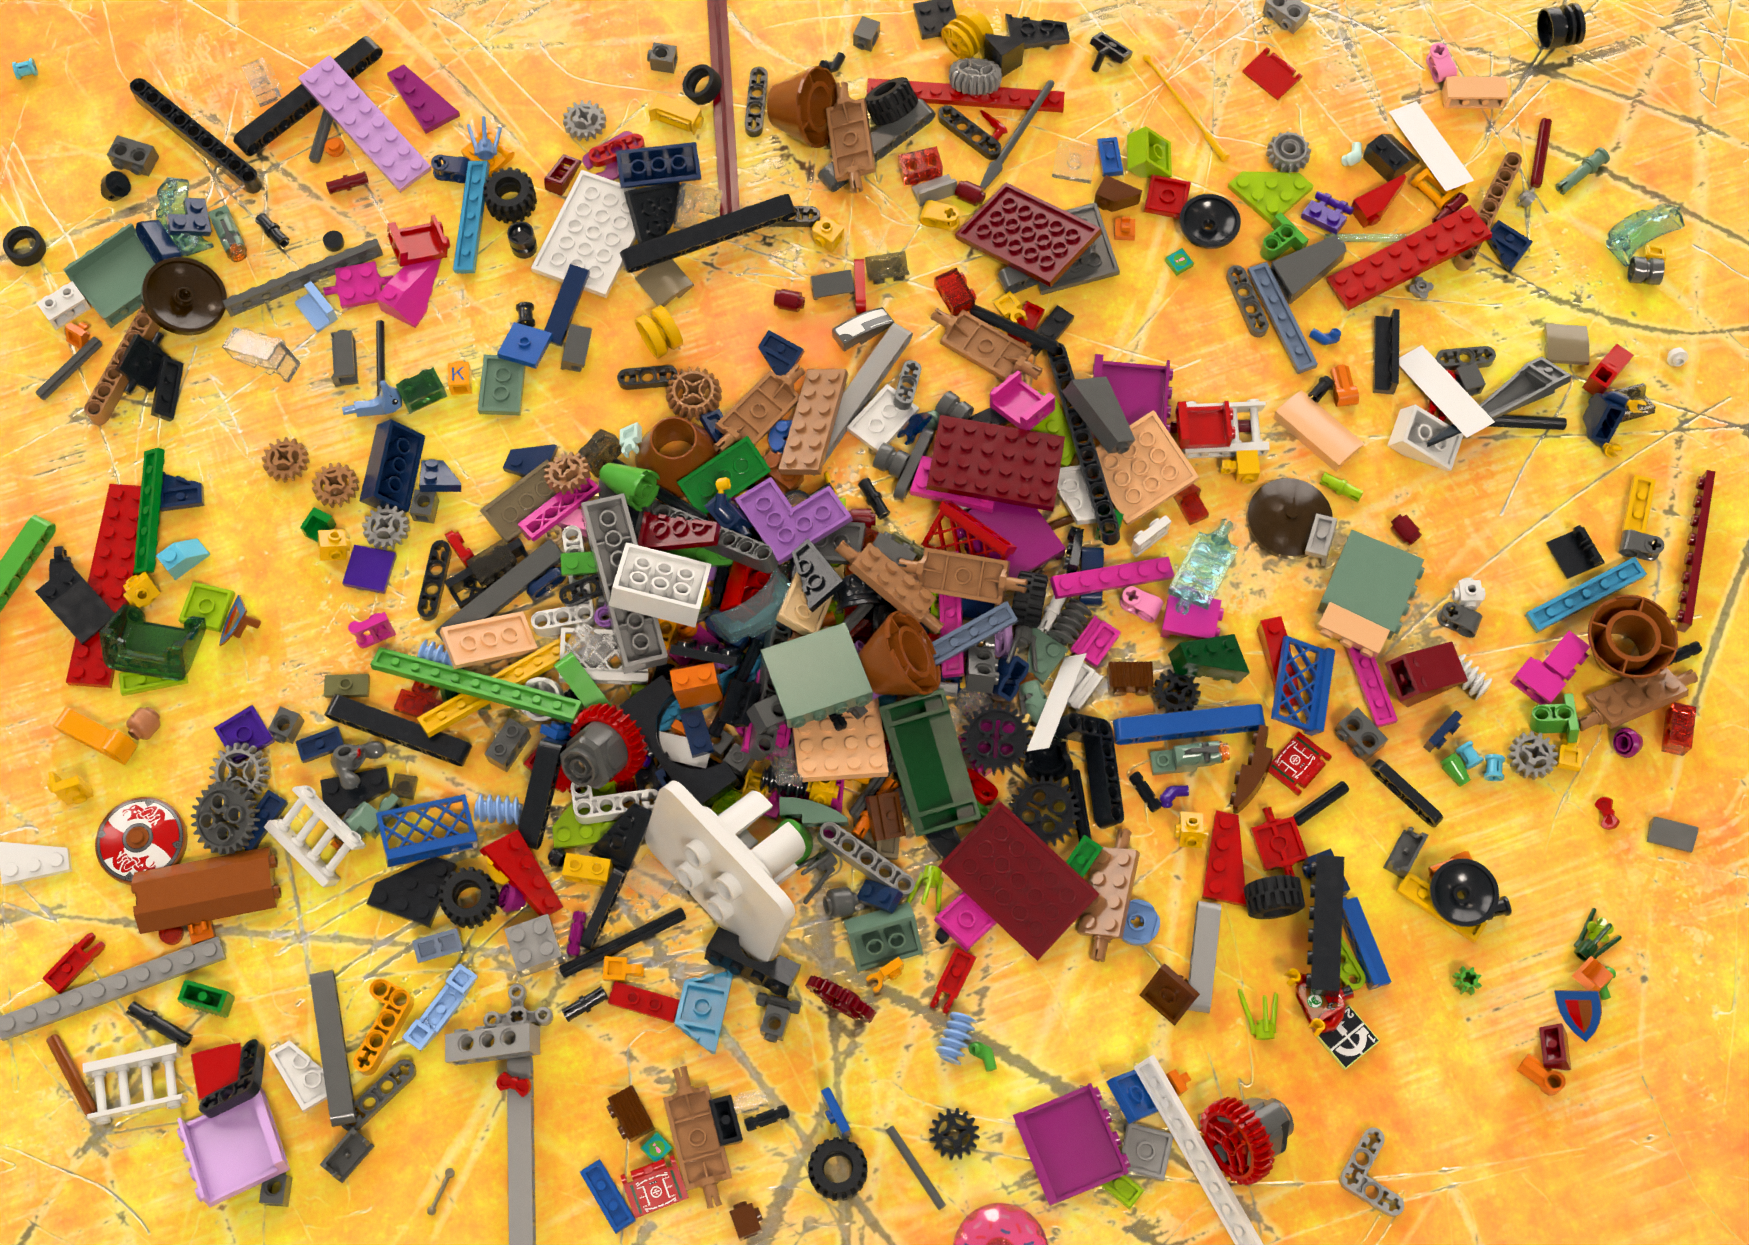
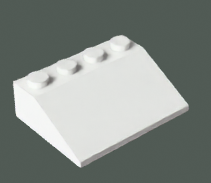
[609,542,711,627]

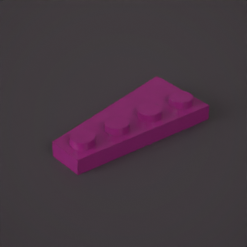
[387,64,460,134]

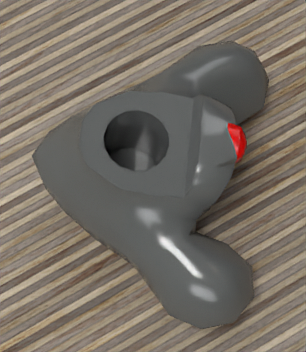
[330,741,386,790]

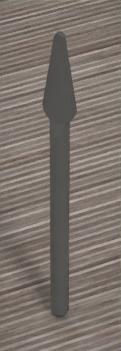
[980,80,1055,190]

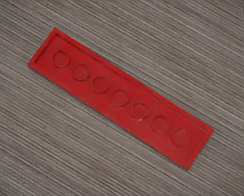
[1327,205,1492,311]

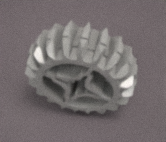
[949,57,1002,96]
[209,743,271,800]

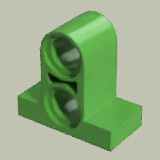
[1260,212,1309,261]
[1530,694,1579,743]

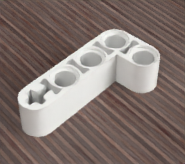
[571,782,658,824]

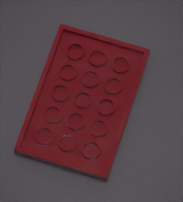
[955,182,1102,287]
[926,415,1065,512]
[938,801,1100,961]

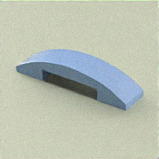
[402,963,478,1051]

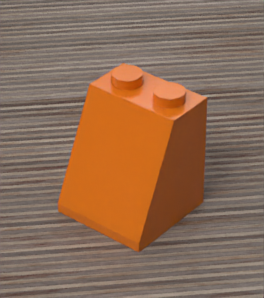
[670,661,724,709]

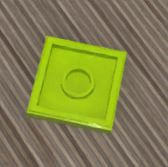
[178,582,235,633]

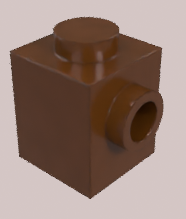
[729,1201,763,1241]

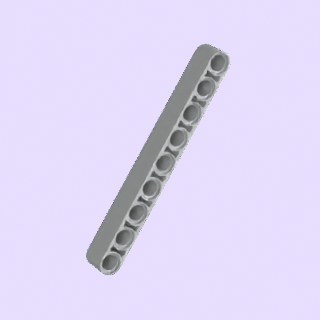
[813,323,913,476]
[507,1056,536,1245]

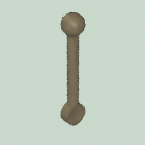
[427,1168,455,1215]

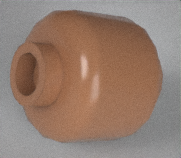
[126,707,160,740]

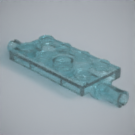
[1167,519,1239,615]

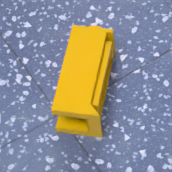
[648,93,704,135]

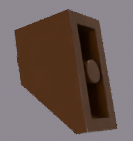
[1094,175,1142,212]

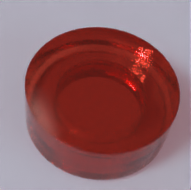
[159,926,184,945]

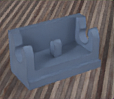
[412,928,464,963]

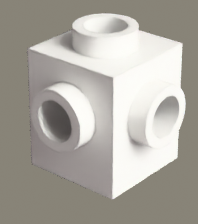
[1452,578,1485,610]

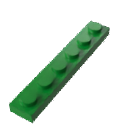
[133,448,165,575]

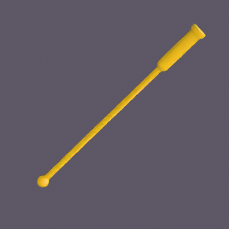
[1143,54,1230,162]

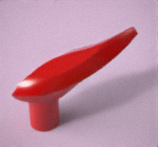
[980,110,1008,141]

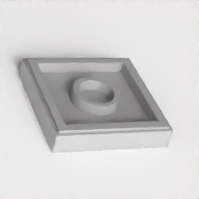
[1121,1123,1174,1182]

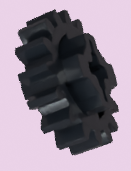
[1152,669,1201,713]
[929,1108,980,1161]

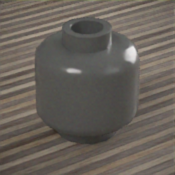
[823,886,858,918]

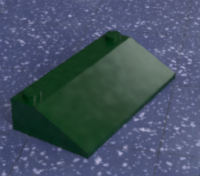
[879,688,982,837]

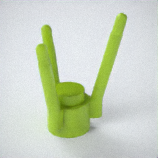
[905,865,944,913]
[1238,989,1278,1040]

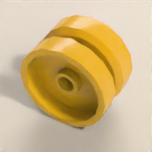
[635,305,684,359]

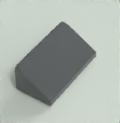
[1647,817,1699,853]

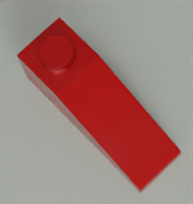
[1351,174,1407,228]

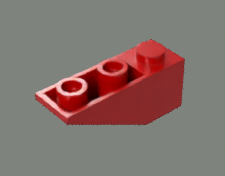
[1582,344,1634,396]

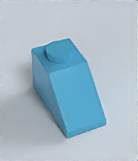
[156,538,210,580]

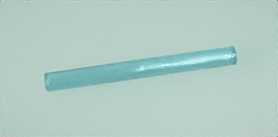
[1324,234,1407,242]

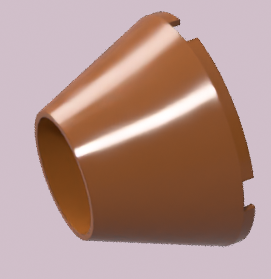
[767,66,838,148]
[635,417,719,498]
[1588,595,1678,679]
[858,610,941,695]

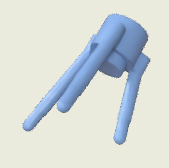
[467,116,502,160]

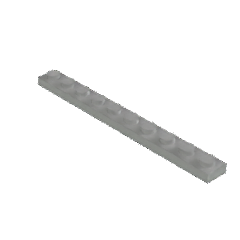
[0,936,227,1041]

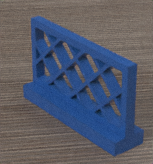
[1271,636,1335,736]
[376,794,478,868]

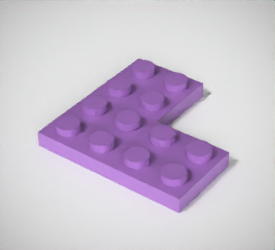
[735,477,853,565]

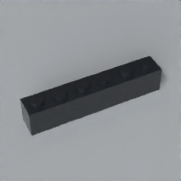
[1306,855,1345,997]

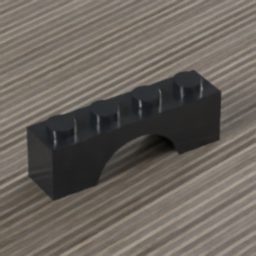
[704,927,801,998]

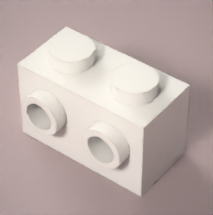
[37,281,91,330]

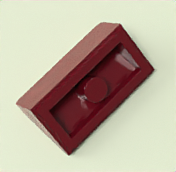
[1539,1023,1571,1071]

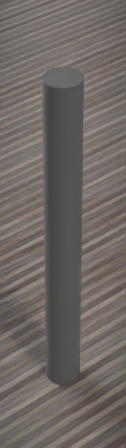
[886,1126,946,1210]

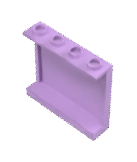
[177,1087,290,1208]

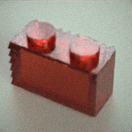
[934,268,977,316]

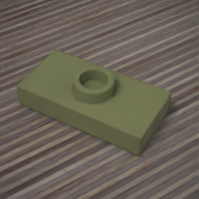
[324,674,370,698]

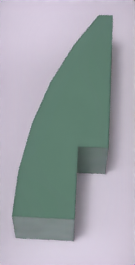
[779,797,849,827]

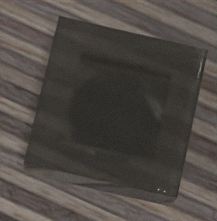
[390,773,418,800]

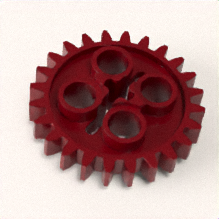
[805,975,876,1023]

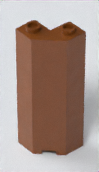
[131,847,282,934]

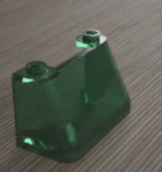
[99,604,206,681]

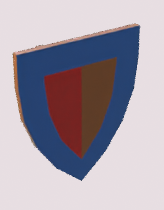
[219,595,261,646]
[1554,990,1602,1042]

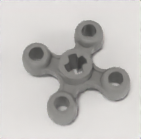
[483,984,553,1043]

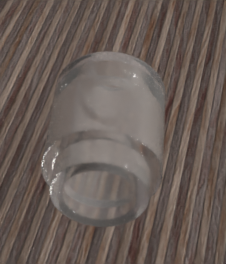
[733,1088,768,1116]

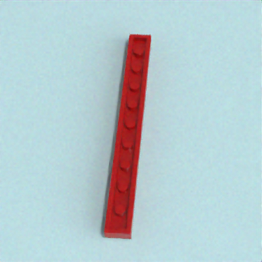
[866,78,1065,113]

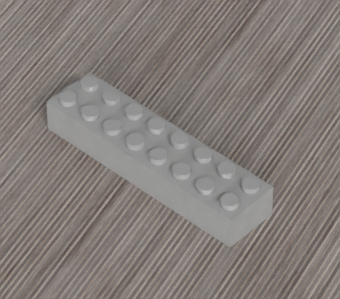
[581,493,668,674]

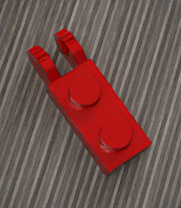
[42,933,106,994]
[930,947,977,1014]

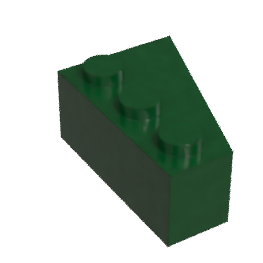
[1168,634,1250,684]

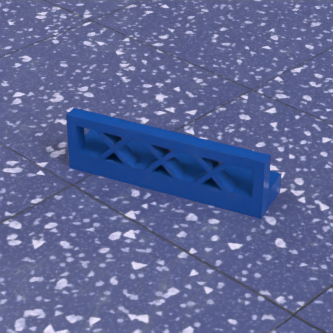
[1342,897,1392,991]

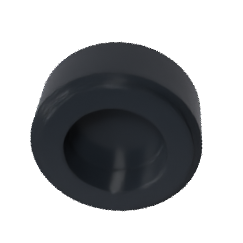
[323,230,345,252]

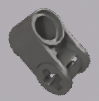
[1619,530,1664,561]
[1437,602,1482,638]

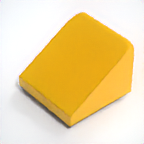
[1643,244,1666,264]

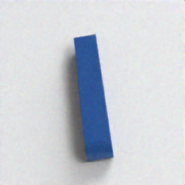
[1112,704,1266,745]

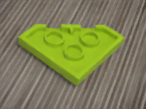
[1227,171,1314,225]
[1030,390,1076,468]
[552,781,617,849]

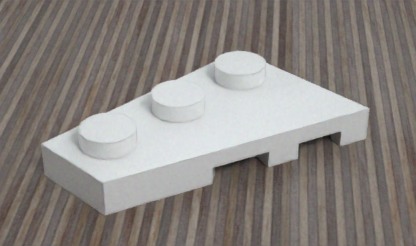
[1057,465,1096,525]
[0,842,72,886]
[268,1041,327,1113]

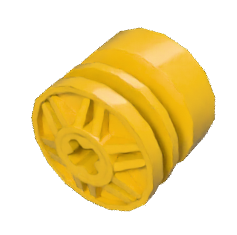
[941,7,994,60]

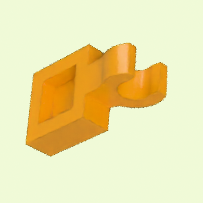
[602,956,645,982]
[866,957,904,993]

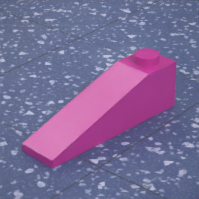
[376,259,442,328]

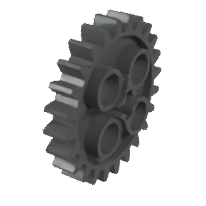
[190,781,260,855]

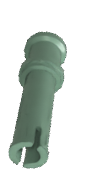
[1555,147,1610,195]

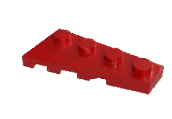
[1201,810,1246,907]
[479,829,563,916]

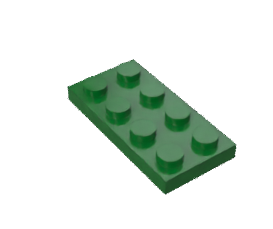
[677,436,771,515]

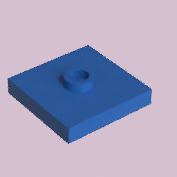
[497,322,553,369]
[1106,1070,1159,1124]
[821,1087,851,1139]

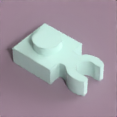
[619,422,642,458]

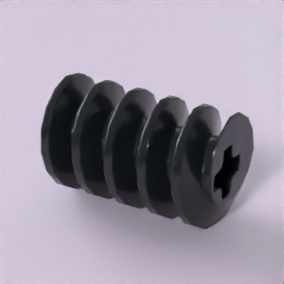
[759,764,808,799]

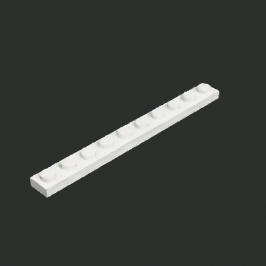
[1133,1055,1264,1245]

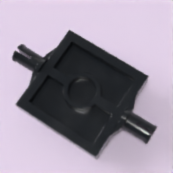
[115,332,171,396]

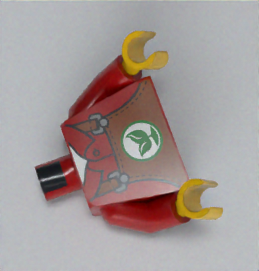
[1284,968,1354,1037]

